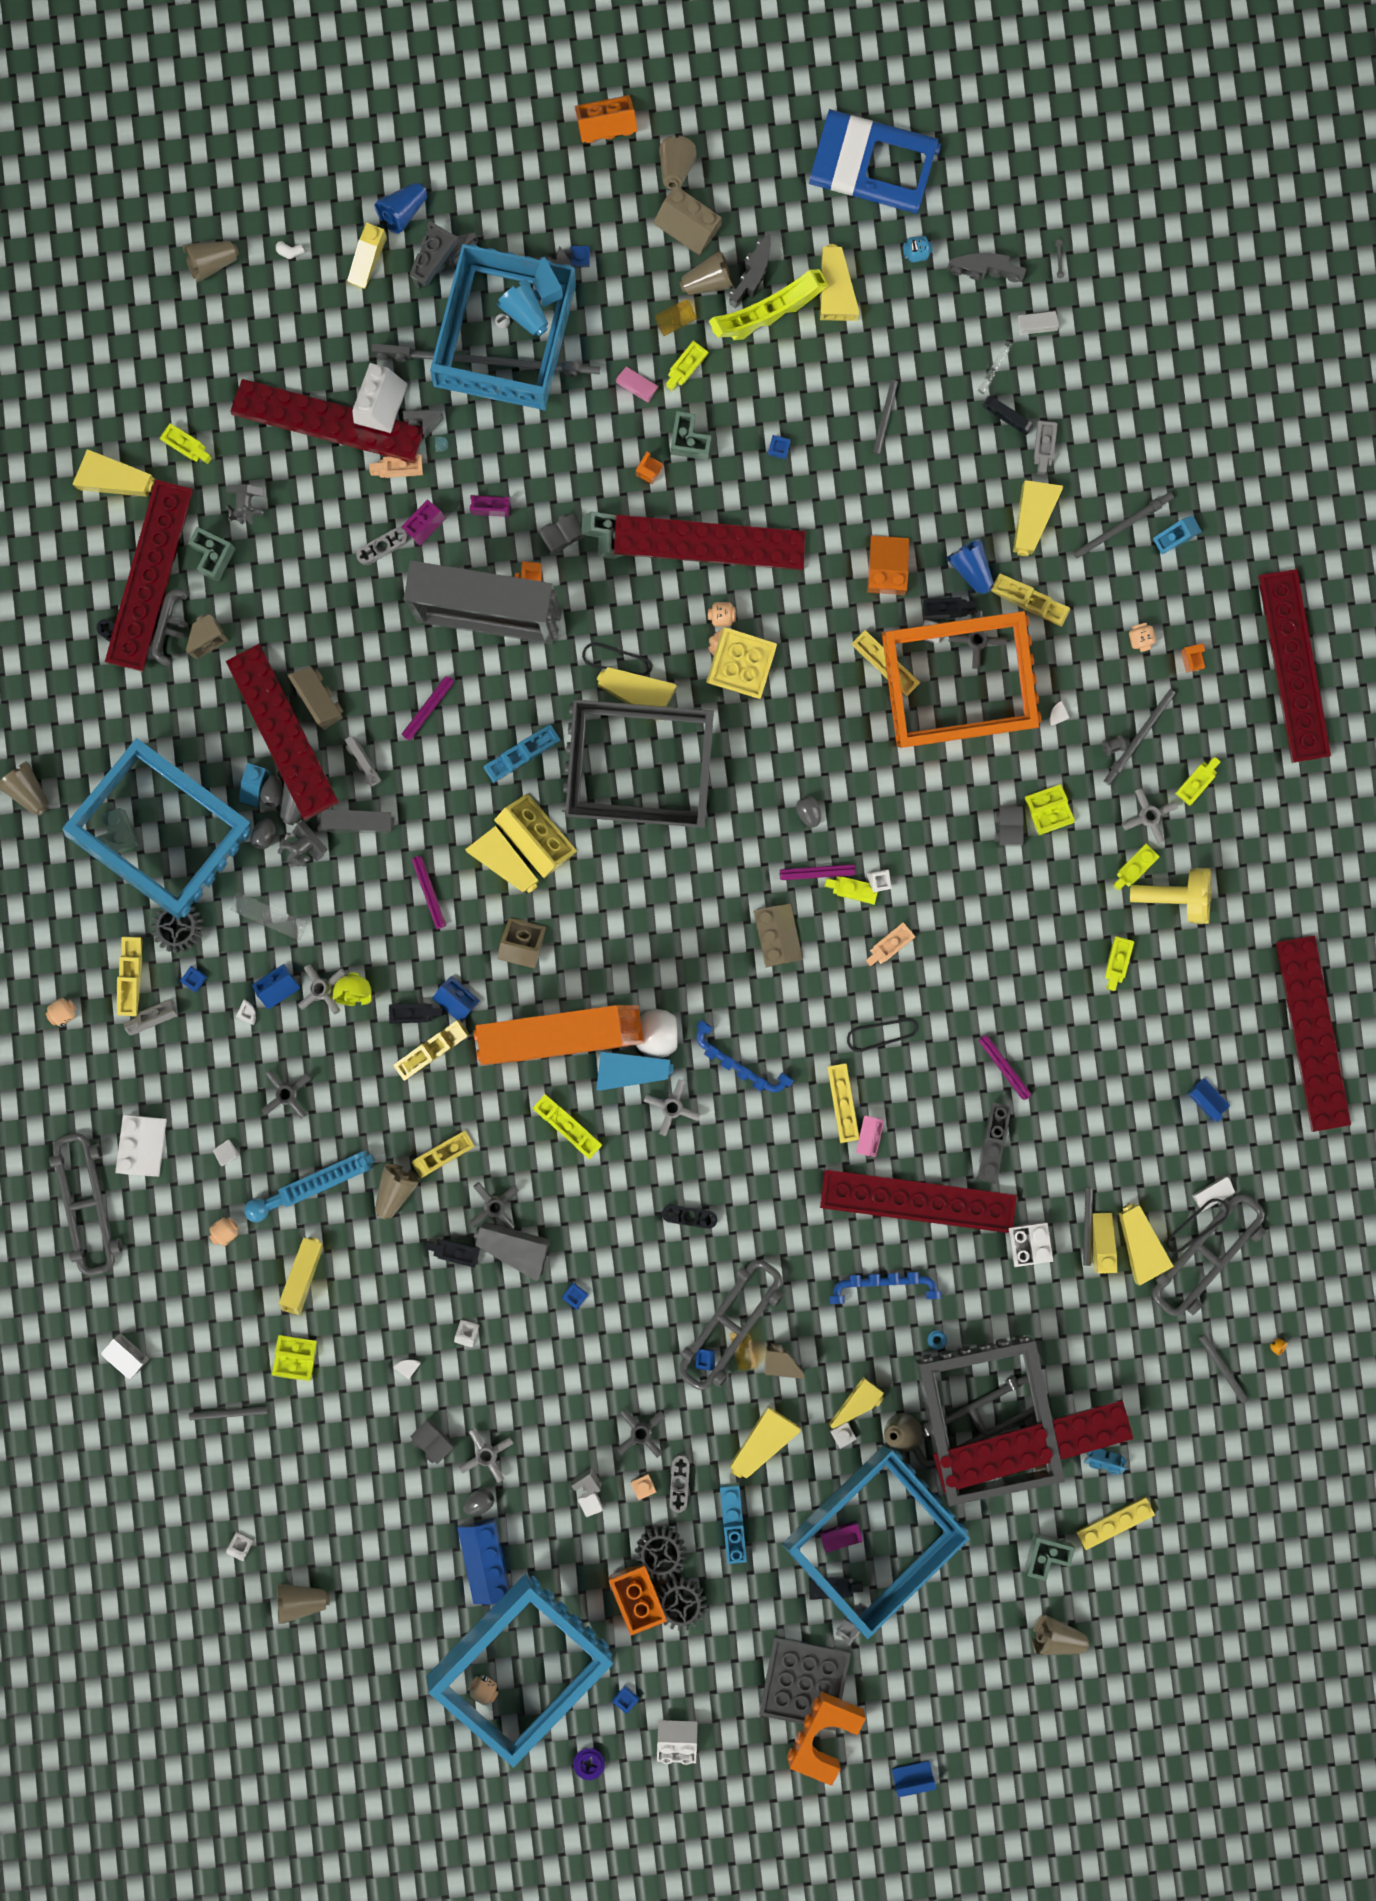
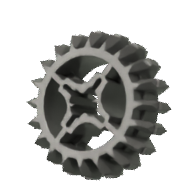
[151,906,204,953]
[635,1526,687,1581]
[656,1576,707,1631]

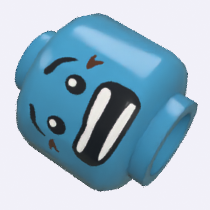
[903,235,932,263]

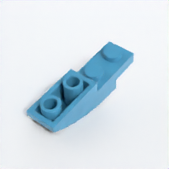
[720,1483,747,1564]

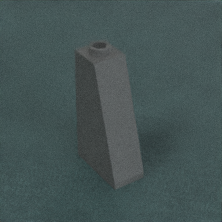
[316,809,394,833]
[474,1222,551,1282]

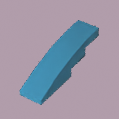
[483,724,561,783]

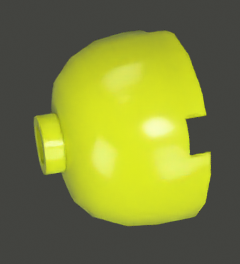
[333,972,372,1006]

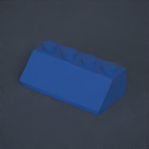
[457,1518,510,1605]

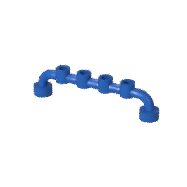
[697,1020,794,1092]
[829,1272,942,1304]

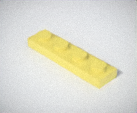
[851,630,920,697]
[827,1064,859,1143]
[1076,1496,1155,1550]

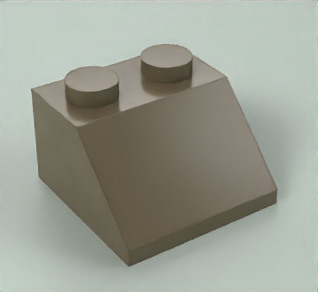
[186,614,229,660]
[498,918,546,968]
[764,1343,804,1379]

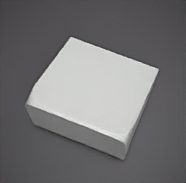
[867,869,892,892]
[213,1139,239,1167]
[454,1320,479,1347]
[578,1492,604,1517]
[226,1532,254,1561]

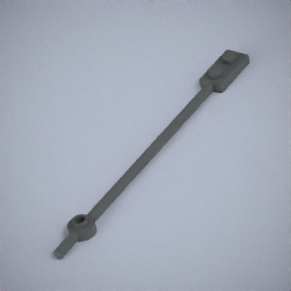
[371,344,600,377]

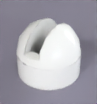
[495,313,510,329]

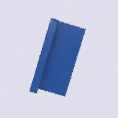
[252,964,300,1009]
[432,976,480,1023]
[1187,1078,1230,1122]
[892,1760,936,1798]

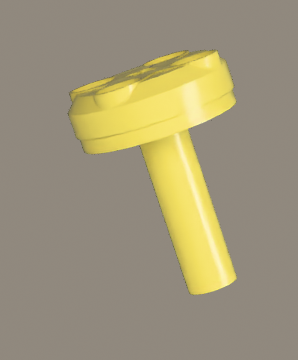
[1130,868,1212,924]

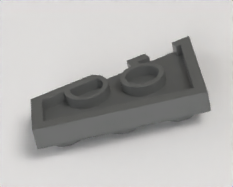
[410,221,460,287]

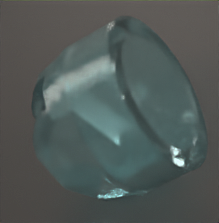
[435,437,449,452]

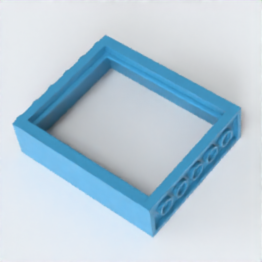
[430,244,576,410]
[62,738,251,920]
[782,1446,970,1639]
[426,1573,614,1768]

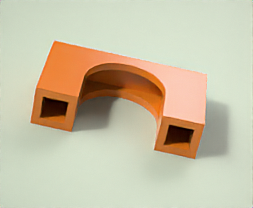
[787,1692,866,1786]

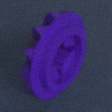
[573,1748,605,1780]

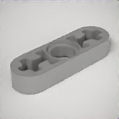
[356,528,408,565]
[670,1454,690,1513]

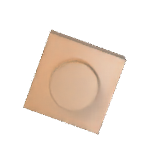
[631,1473,656,1500]

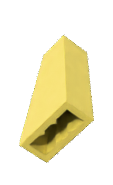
[820,244,859,321]
[73,449,155,497]
[1013,480,1063,556]
[597,667,677,721]
[465,826,539,893]
[1119,1203,1174,1285]
[278,1237,323,1316]
[730,1406,801,1478]

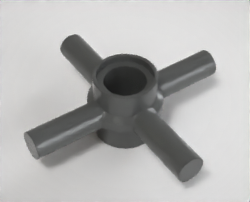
[948,611,1007,669]
[261,1070,311,1119]
[469,1182,519,1229]
[616,1408,666,1458]

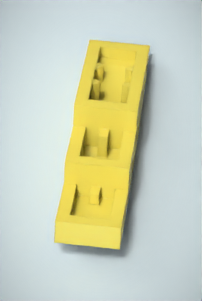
[991,574,1070,627]
[117,936,143,1016]
[393,1020,470,1081]

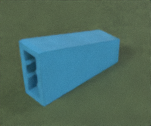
[596,1052,674,1091]

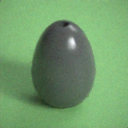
[260,775,284,807]
[796,796,821,828]
[251,818,275,849]
[463,1489,494,1516]

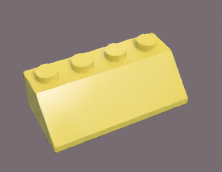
[494,793,577,878]

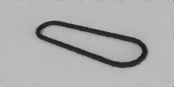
[582,643,652,676]
[847,1019,918,1052]
[1167,1199,1229,1253]

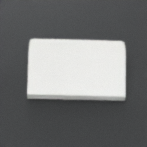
[1018,311,1059,335]
[1192,1176,1235,1212]

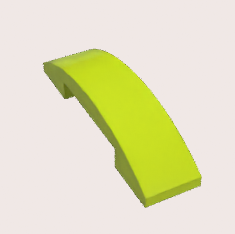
[532,1094,602,1160]

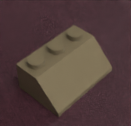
[653,188,722,256]
[288,667,344,730]
[753,904,803,968]

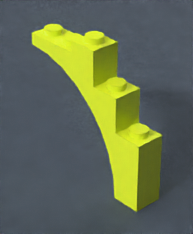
[709,269,828,340]

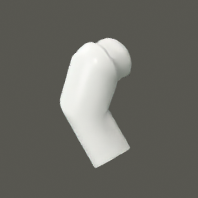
[276,241,305,259]

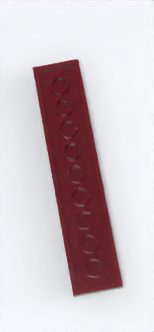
[230,379,424,464]
[105,479,194,672]
[614,515,806,571]
[1258,569,1331,763]
[225,644,339,820]
[1275,936,1351,1132]
[820,1169,1017,1233]
[933,1400,1134,1493]

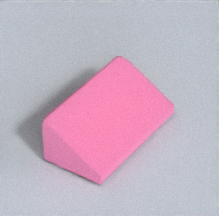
[616,367,658,403]
[856,1116,884,1157]

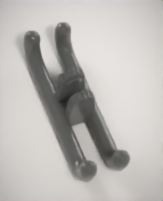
[152,589,189,666]

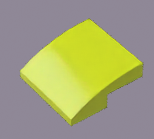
[1025,784,1075,836]
[271,1335,317,1382]

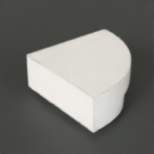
[1049,701,1069,727]
[236,1000,256,1025]
[393,1359,421,1379]

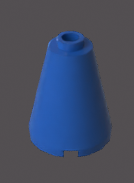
[374,183,427,234]
[947,538,994,594]

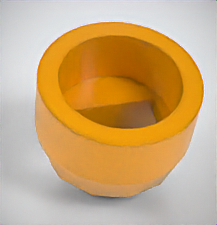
[1270,1338,1288,1356]

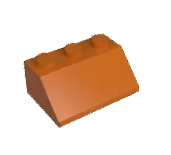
[574,95,638,143]
[608,1565,667,1636]

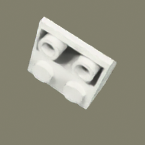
[1008,1221,1053,1267]
[657,1720,697,1765]

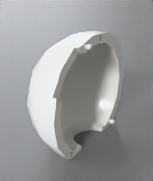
[636,1009,677,1059]

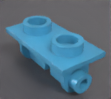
[1084,1449,1127,1475]

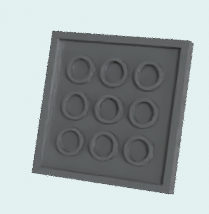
[759,1636,851,1731]

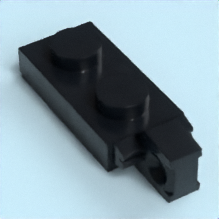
[923,597,977,620]
[389,1003,443,1024]
[425,1239,480,1268]
[808,1576,863,1600]

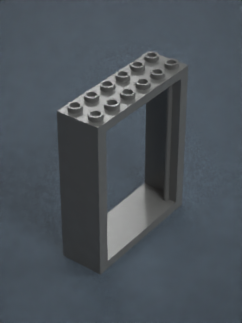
[403,560,562,645]
[562,699,714,828]
[915,1334,1065,1506]

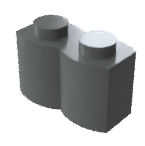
[540,514,585,555]
[995,806,1023,846]
[410,1418,456,1464]

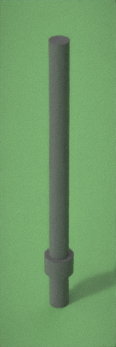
[1073,492,1174,559]
[1103,689,1176,785]

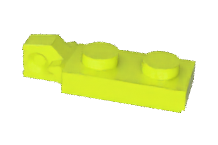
[666,340,708,392]
[159,423,212,464]
[1175,757,1220,806]
[1112,844,1160,891]
[824,876,878,905]
[1105,936,1134,991]

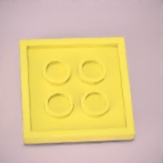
[706,627,777,699]

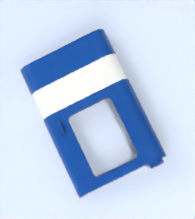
[809,109,941,214]

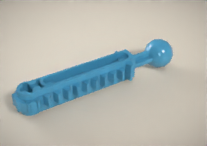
[244,1150,375,1223]

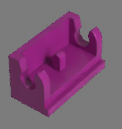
[469,495,510,517]
[401,499,446,546]
[820,1521,863,1553]

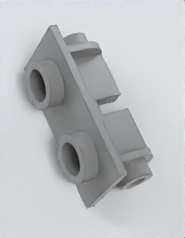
[836,1603,868,1645]

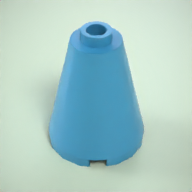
[497,279,548,336]

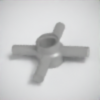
[1122,788,1178,844]
[298,964,346,1014]
[644,1079,701,1136]
[459,1428,514,1483]

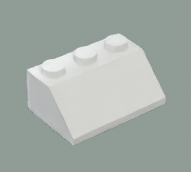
[352,363,408,433]
[115,1114,167,1177]

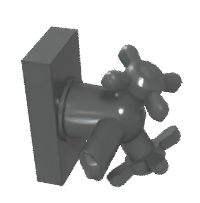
[226,485,264,524]
[277,821,328,867]

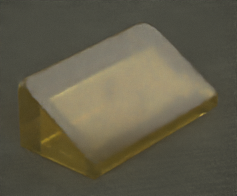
[655,299,697,336]
[729,1332,758,1371]

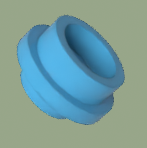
[927,1330,947,1350]

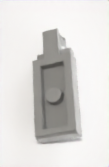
[1034,420,1057,476]
[345,736,382,787]
[124,999,177,1036]

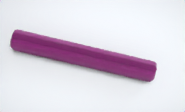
[402,676,454,741]
[412,856,446,929]
[779,864,855,880]
[979,1035,1031,1100]

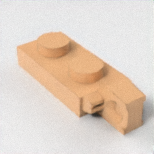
[369,454,423,478]
[865,922,915,966]

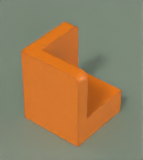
[636,452,663,485]
[521,561,542,581]
[1181,643,1205,673]

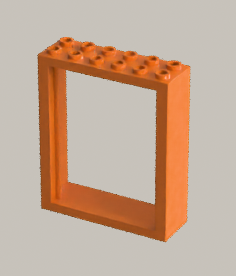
[881,611,1041,748]
[474,1005,644,1065]

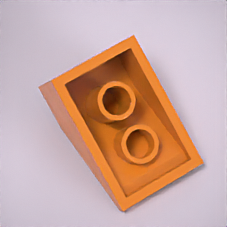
[867,535,909,595]

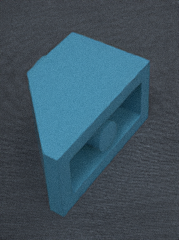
[533,257,563,307]
[1153,516,1202,555]
[239,763,270,808]

